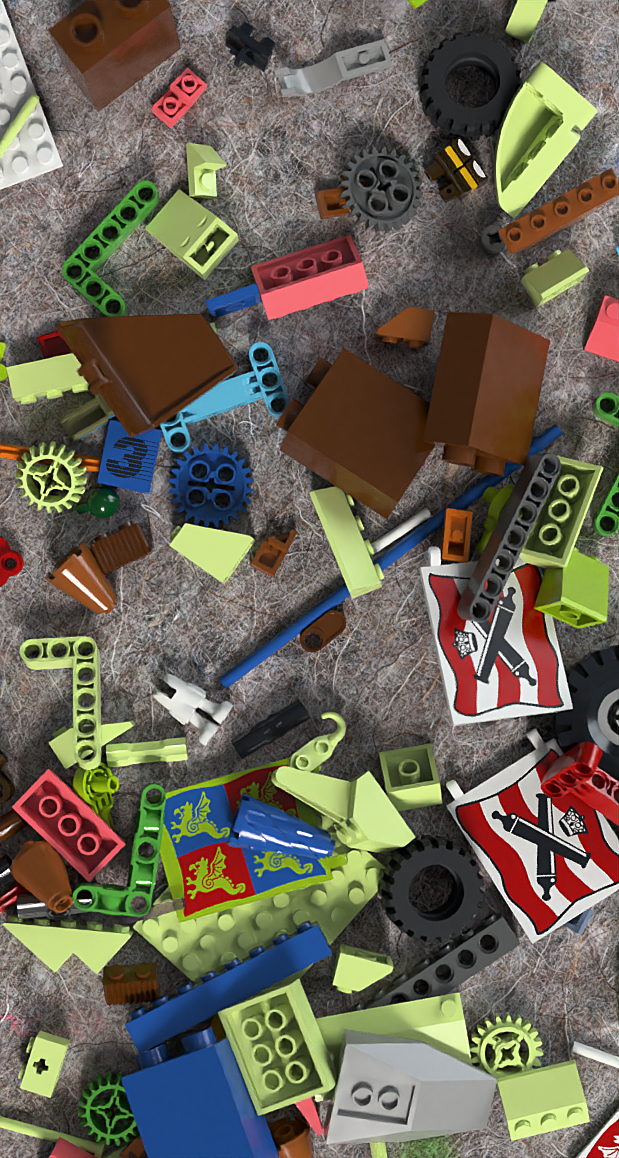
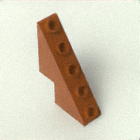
[498,168,619,254]

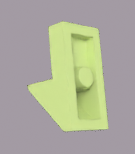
[186,143,226,199]

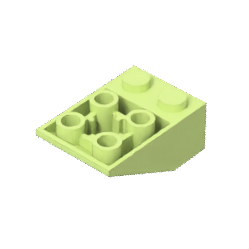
[145,189,239,280]

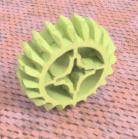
[15,441,88,513]

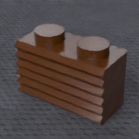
[90,520,154,575]
[102,962,160,1006]

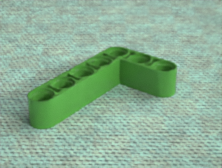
[62,180,160,317]
[592,392,619,536]

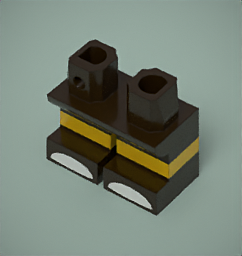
[424,136,488,203]

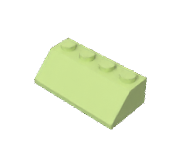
[519,456,603,569]
[309,487,384,599]

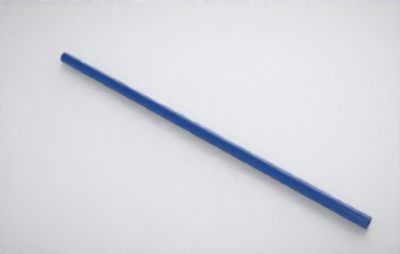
[219,424,563,689]

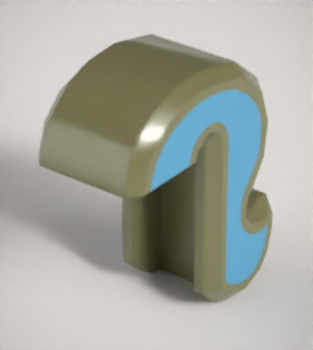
[60,393,117,442]

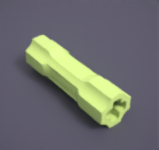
[106,737,188,767]

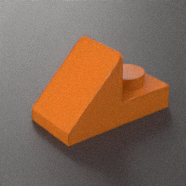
[439,508,473,563]

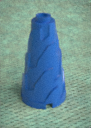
[227,793,336,860]

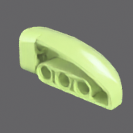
[493,61,598,219]

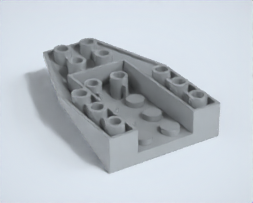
[324,1029,497,1144]

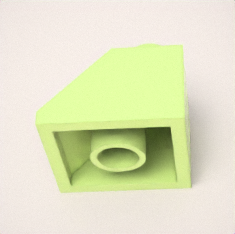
[520,249,589,308]
[379,743,442,811]
[332,943,393,993]

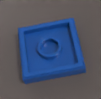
[205,283,261,319]

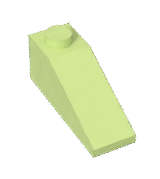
[48,720,135,770]

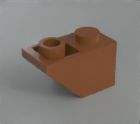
[376,307,435,349]

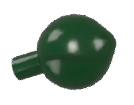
[76,486,120,519]

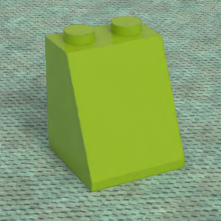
[534,547,609,629]

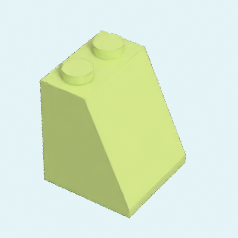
[169,523,255,584]

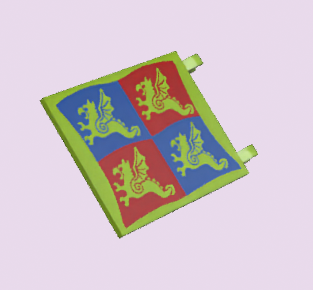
[146,757,348,923]

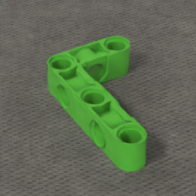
[72,782,166,917]

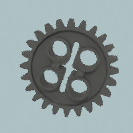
[338,146,423,233]

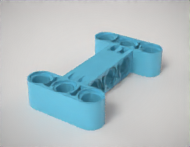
[160,342,290,454]

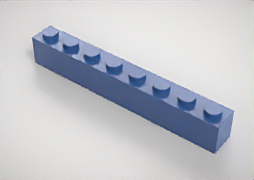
[125,920,332,1054]

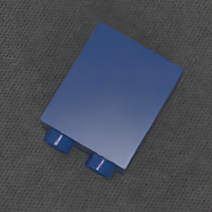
[121,1027,279,1158]

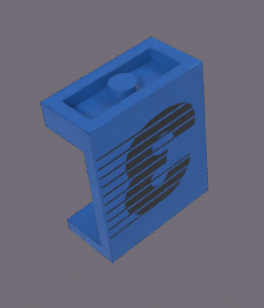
[97,419,164,495]

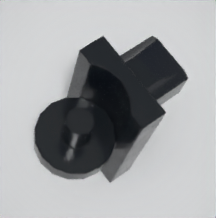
[225,22,275,72]

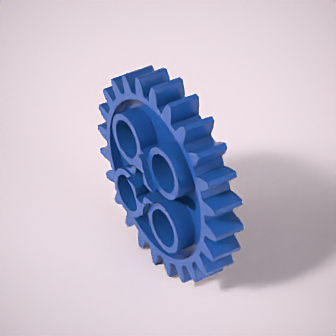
[168,443,254,529]

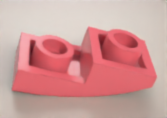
[151,68,207,129]

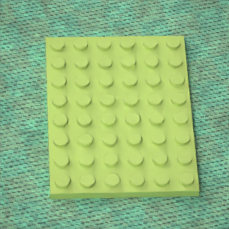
[133,809,386,1003]

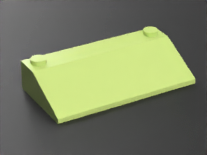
[314,992,472,1102]

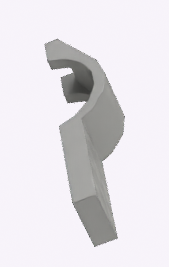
[273,39,393,97]

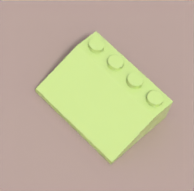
[218,978,338,1116]

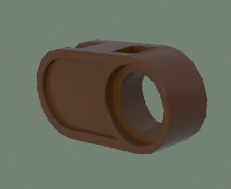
[300,611,346,653]

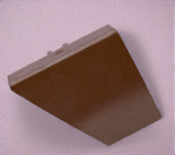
[55,313,239,438]

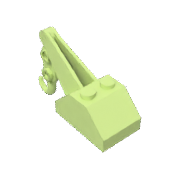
[271,711,415,854]

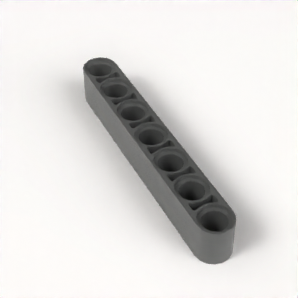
[457,453,561,623]

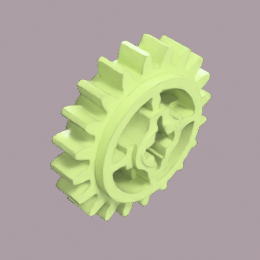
[469,1012,543,1078]

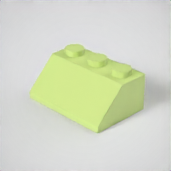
[497,1060,590,1141]

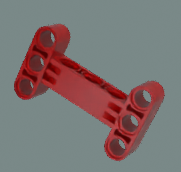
[541,742,619,826]

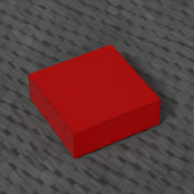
[38,331,71,359]

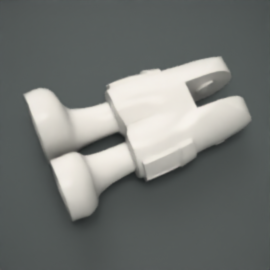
[152,673,233,746]

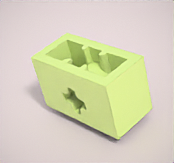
[18,1031,70,1098]

